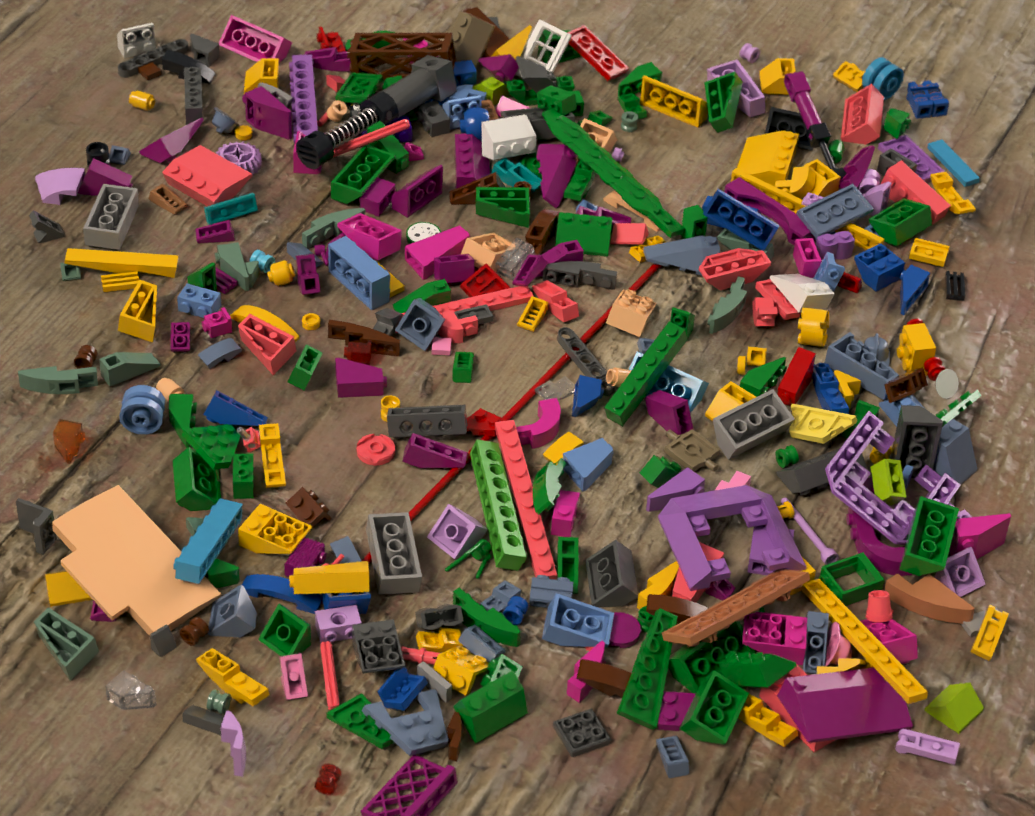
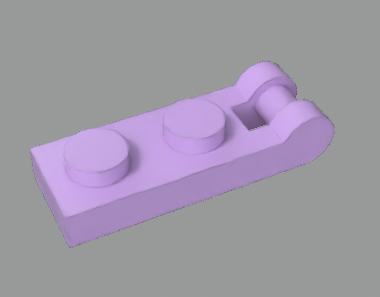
[895,729,960,765]

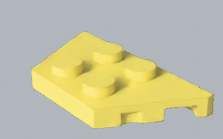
[789,404,857,444]

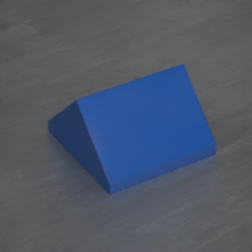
[321,592,371,614]

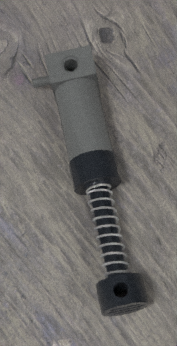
[296,55,457,169]

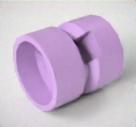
[858,169,880,195]

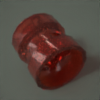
[314,764,342,795]

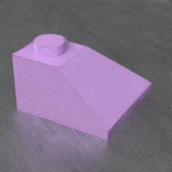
[427,504,488,560]

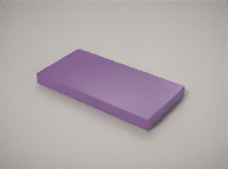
[878,135,945,183]

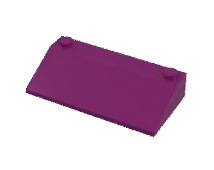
[777,667,913,743]

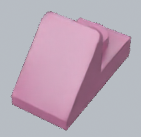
[279,653,308,700]

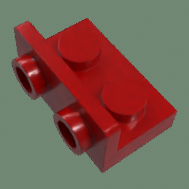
[316,27,346,52]

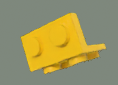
[433,646,489,695]

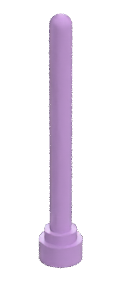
[781,498,839,565]

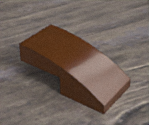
[447,711,462,762]

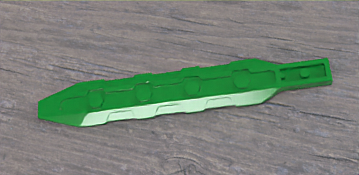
[542,109,685,238]

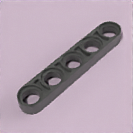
[118,39,188,78]
[557,327,615,396]

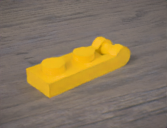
[970,605,1009,661]

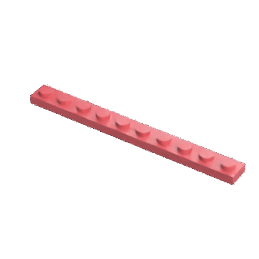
[495,420,557,580]

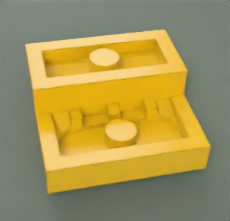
[817,658,866,674]

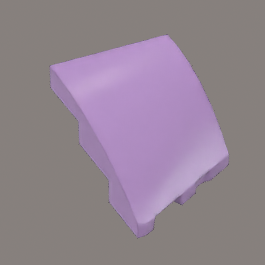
[35,168,85,205]
[221,711,246,777]

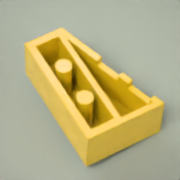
[118,280,157,343]

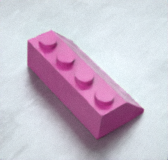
[219,15,292,63]

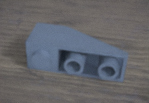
[803,611,829,674]

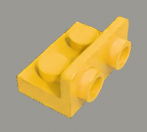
[833,61,865,92]

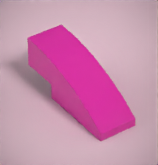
[567,641,605,703]

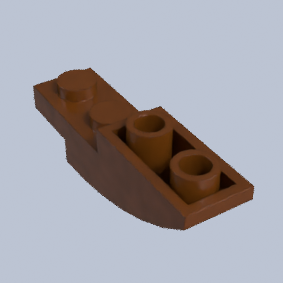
[520,209,559,260]

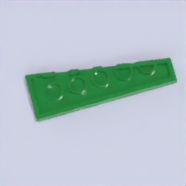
[617,608,678,730]

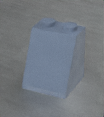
[933,419,977,485]

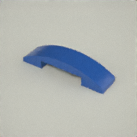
[242,574,323,614]

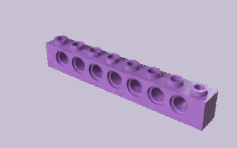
[289,55,318,144]

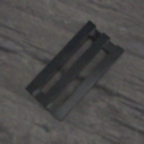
[945,271,965,301]

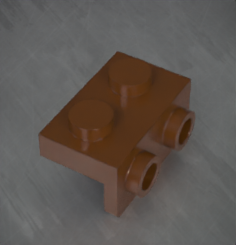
[285,487,332,528]

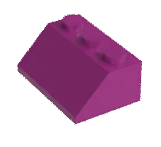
[392,164,443,218]

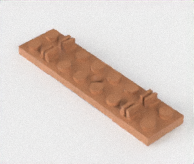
[662,569,810,647]

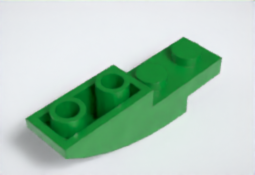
[564,160,596,201]
[533,458,567,515]
[453,587,521,647]

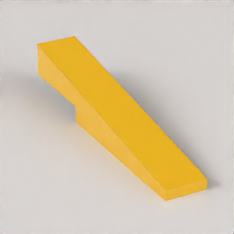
[64,248,178,278]

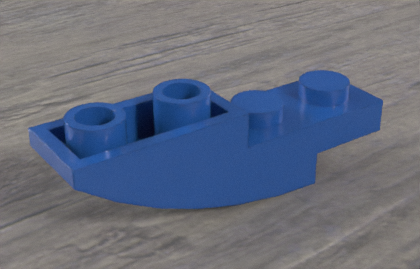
[812,363,849,414]

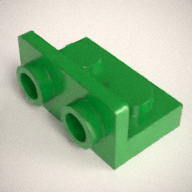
[480,653,523,687]

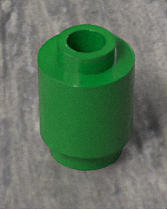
[828,140,845,164]

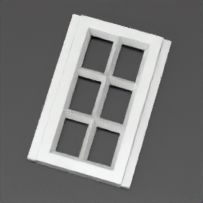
[515,20,572,78]

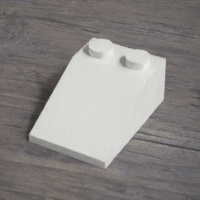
[770,274,834,313]

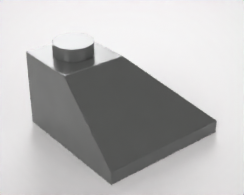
[516,56,557,93]

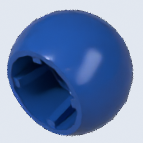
[460,107,489,142]

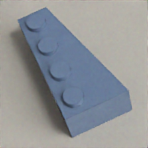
[824,332,899,400]

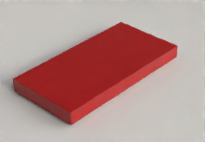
[567,25,629,81]

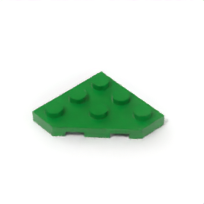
[181,424,241,470]

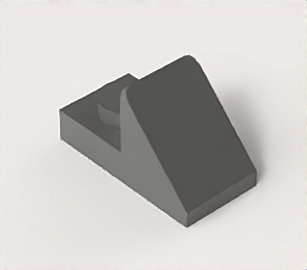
[29,210,65,243]
[373,308,403,336]

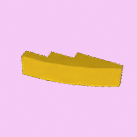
[738,694,798,747]

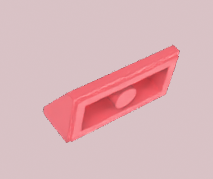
[610,223,649,244]

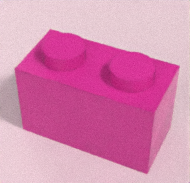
[793,238,822,278]

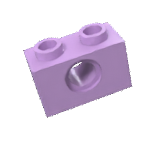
[315,605,362,644]

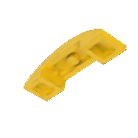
[930,172,976,214]
[230,305,299,342]
[259,423,286,488]

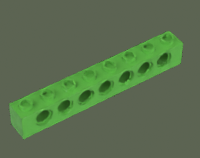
[470,439,527,571]

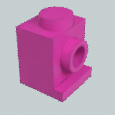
[202,307,232,338]

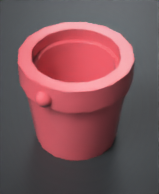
[865,590,893,622]

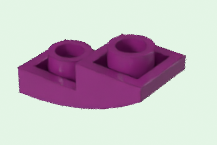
[171,322,190,352]

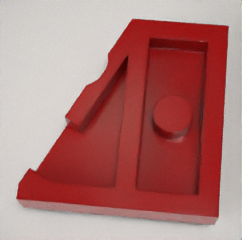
[460,263,510,297]
[467,408,508,436]

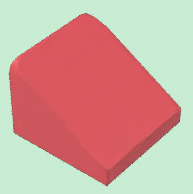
[326,75,345,92]

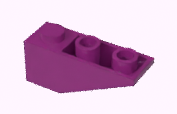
[536,240,584,277]

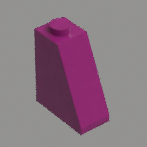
[78,158,133,196]
[335,358,387,398]
[645,390,694,435]

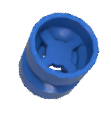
[502,596,529,625]

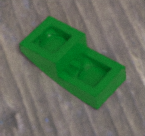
[618,93,647,119]
[577,110,612,126]

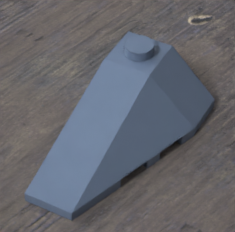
[643,236,720,276]

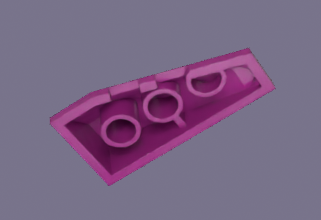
[139,117,204,163]
[536,144,577,208]

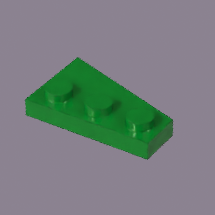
[326,693,394,749]

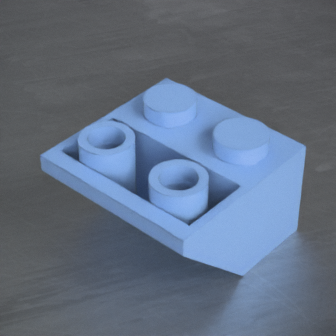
[442,95,481,129]

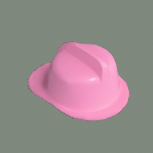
[825,622,852,666]

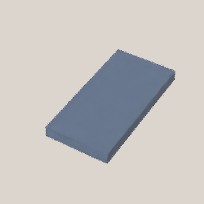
[796,184,874,239]

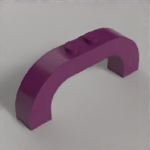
[846,477,912,576]

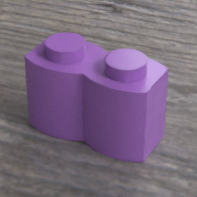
[816,231,855,261]

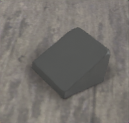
[150,624,176,657]

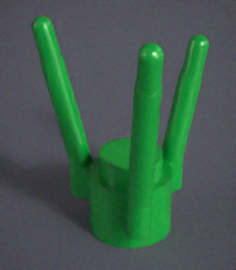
[445,539,492,579]

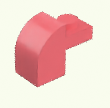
[752,297,777,327]
[438,310,478,343]

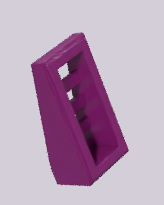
[195,220,235,243]
[512,254,548,286]

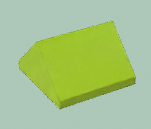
[924,683,984,734]

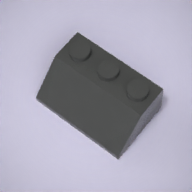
[585,540,638,607]

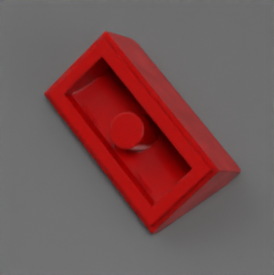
[837,272,862,293]

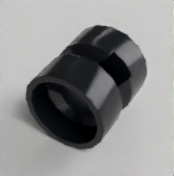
[86,142,110,168]

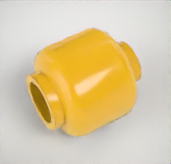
[267,260,296,286]

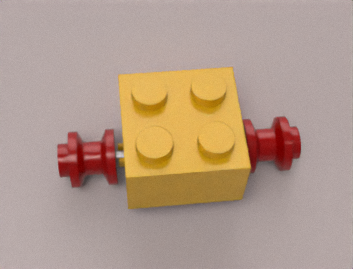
[897,318,945,381]

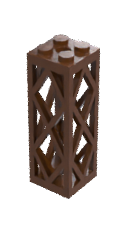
[347,33,456,79]

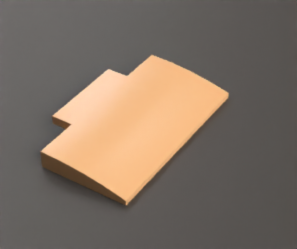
[52,485,221,636]

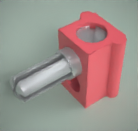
[237,427,261,452]

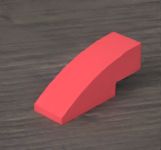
[532,280,579,322]

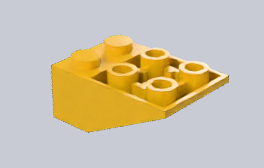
[238,504,312,554]

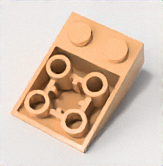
[606,289,657,337]

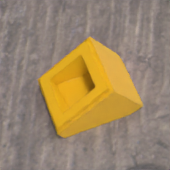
[746,347,767,366]

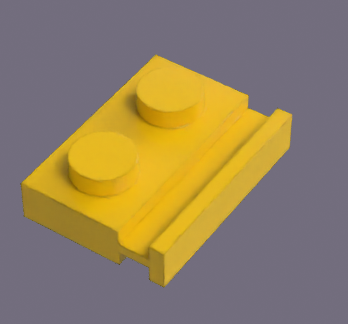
[909,238,950,267]

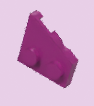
[658,691,696,731]

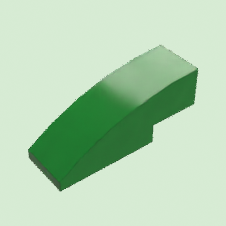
[557,537,579,594]

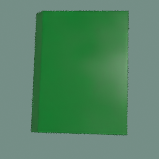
[258,603,311,656]

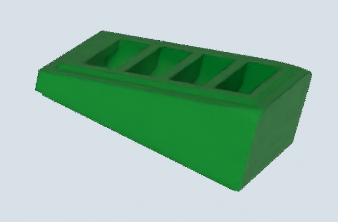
[452,352,474,383]

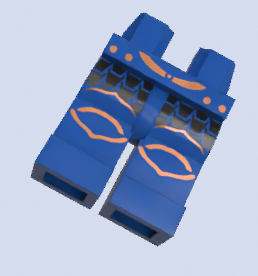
[907,80,949,119]

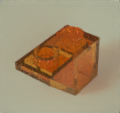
[53,419,85,464]

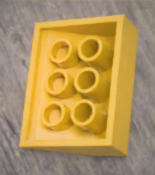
[737,131,799,186]

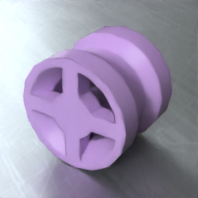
[740,43,760,63]

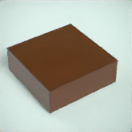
[138,62,162,81]

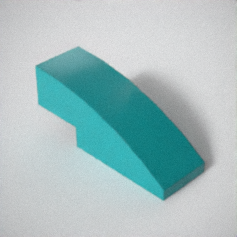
[491,158,543,192]

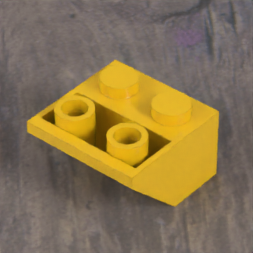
[244,58,279,94]
[759,58,796,95]
[803,159,840,197]
[705,381,756,421]

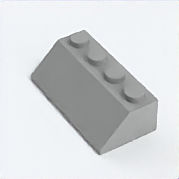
[713,389,795,460]

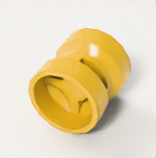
[381,395,400,422]

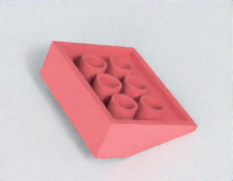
[162,145,253,206]

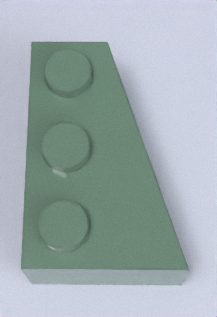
[34,607,99,681]

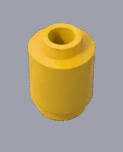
[129,90,155,111]

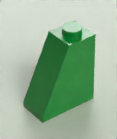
[367,121,409,174]

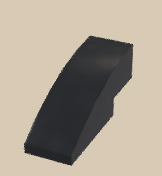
[162,49,215,84]

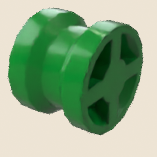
[775,445,799,468]
[638,606,653,632]

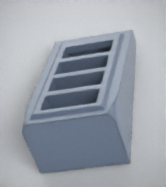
[656,736,689,778]

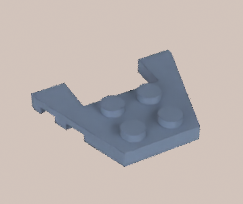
[362,689,449,756]

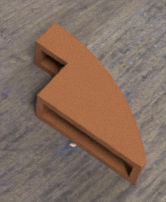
[885,573,975,624]

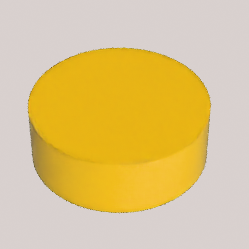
[235,125,252,141]
[302,313,320,330]
[737,356,746,375]

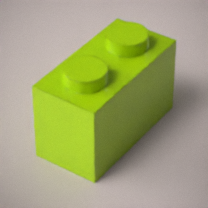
[870,459,907,506]

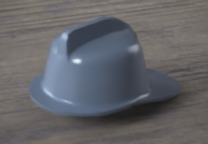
[212,107,239,133]
[864,333,890,365]

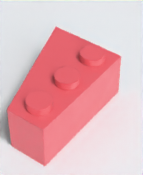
[238,314,297,376]

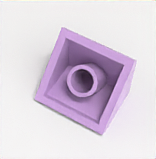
[935,547,985,597]

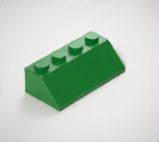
[331,145,396,204]
[899,496,959,576]
[668,621,755,693]

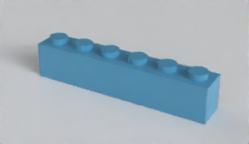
[173,499,243,584]

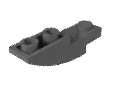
[542,261,617,290]

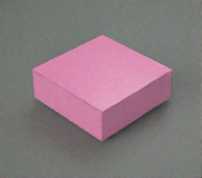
[431,337,451,355]

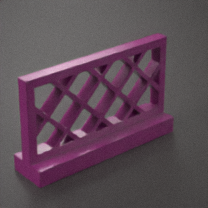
[361,755,458,816]

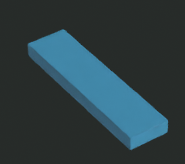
[927,139,980,187]

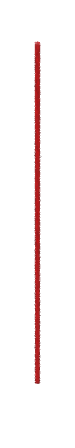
[361,263,662,565]

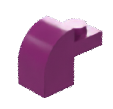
[296,254,320,294]

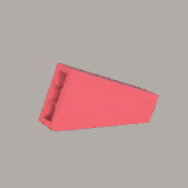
[672,542,724,603]

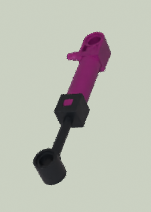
[784,71,847,180]

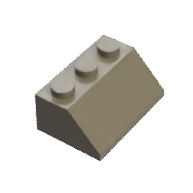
[450,11,495,69]

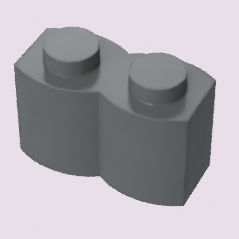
[415,604,463,630]

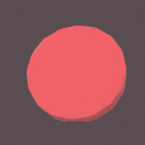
[356,434,395,466]

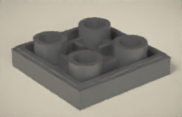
[553,708,611,758]

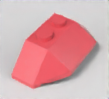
[699,248,771,291]

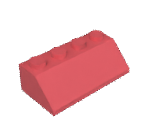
[841,84,884,145]

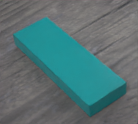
[204,193,258,225]

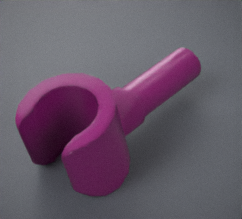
[314,245,329,266]

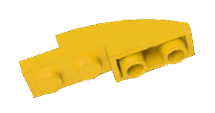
[196,648,270,707]

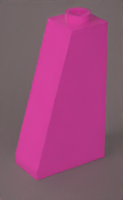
[405,225,470,280]

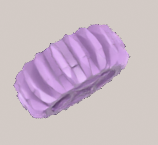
[216,141,262,175]

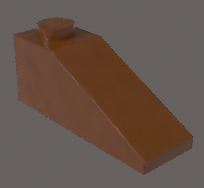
[449,172,505,205]

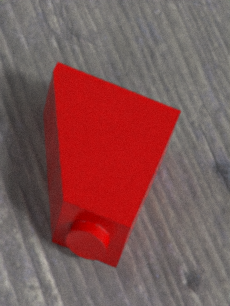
[777,347,816,407]

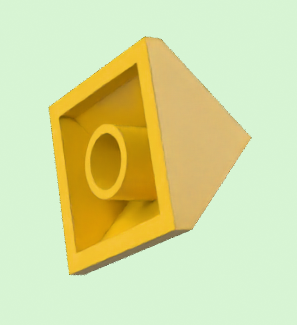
[44,571,92,607]

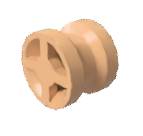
[326,100,348,122]

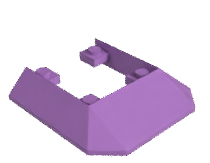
[825,411,960,545]
[658,485,806,591]

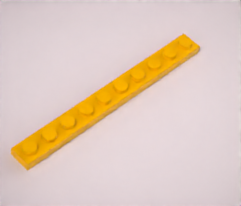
[731,168,885,250]
[801,579,928,704]

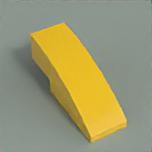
[637,561,679,610]

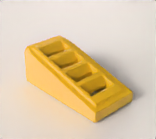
[517,296,549,332]

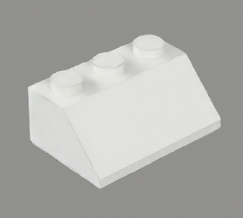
[482,115,536,160]

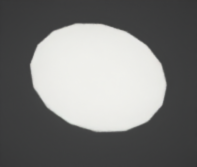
[936,369,959,399]

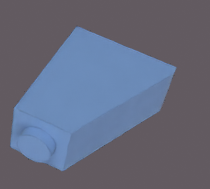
[563,438,614,492]

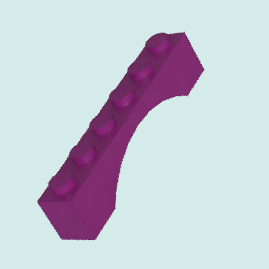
[724,177,816,245]

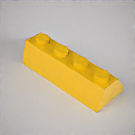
[640,75,708,128]

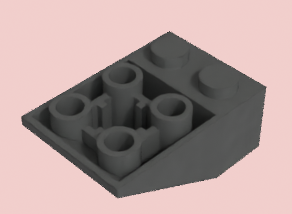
[352,619,405,673]

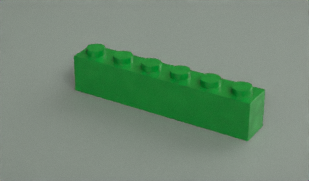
[604,321,687,427]

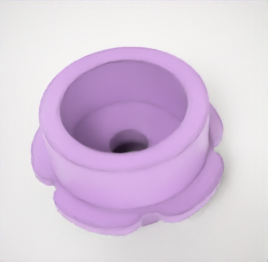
[611,147,624,162]

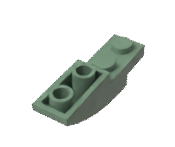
[302,208,365,249]
[707,276,747,334]
[18,366,98,394]

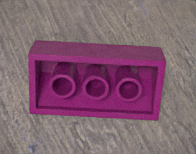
[454,133,490,188]

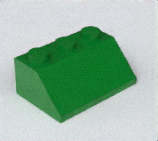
[869,198,932,246]
[555,212,612,257]
[173,447,221,511]
[718,651,797,687]
[453,670,528,744]
[679,670,749,744]

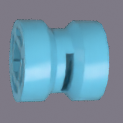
[250,250,275,273]

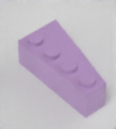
[707,60,765,117]

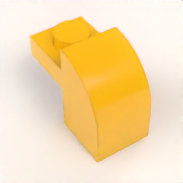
[775,166,817,199]

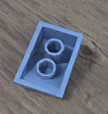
[542,593,614,647]

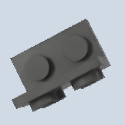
[16,498,57,555]

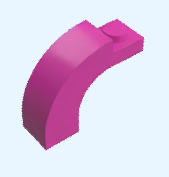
[516,398,561,449]

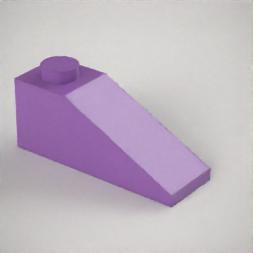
[646,467,705,512]

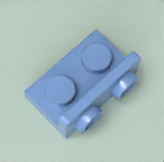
[813,252,845,292]

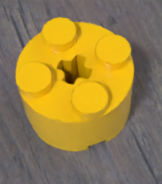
[798,307,830,346]

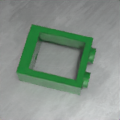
[819,552,885,606]

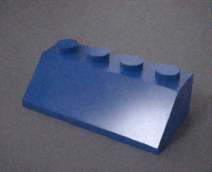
[703,189,779,251]

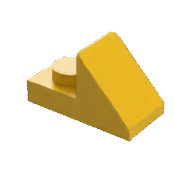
[834,370,861,409]

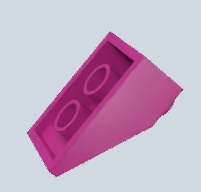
[337,213,402,260]
[949,513,1011,560]
[861,619,918,664]

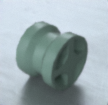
[621,111,638,132]
[206,689,231,715]

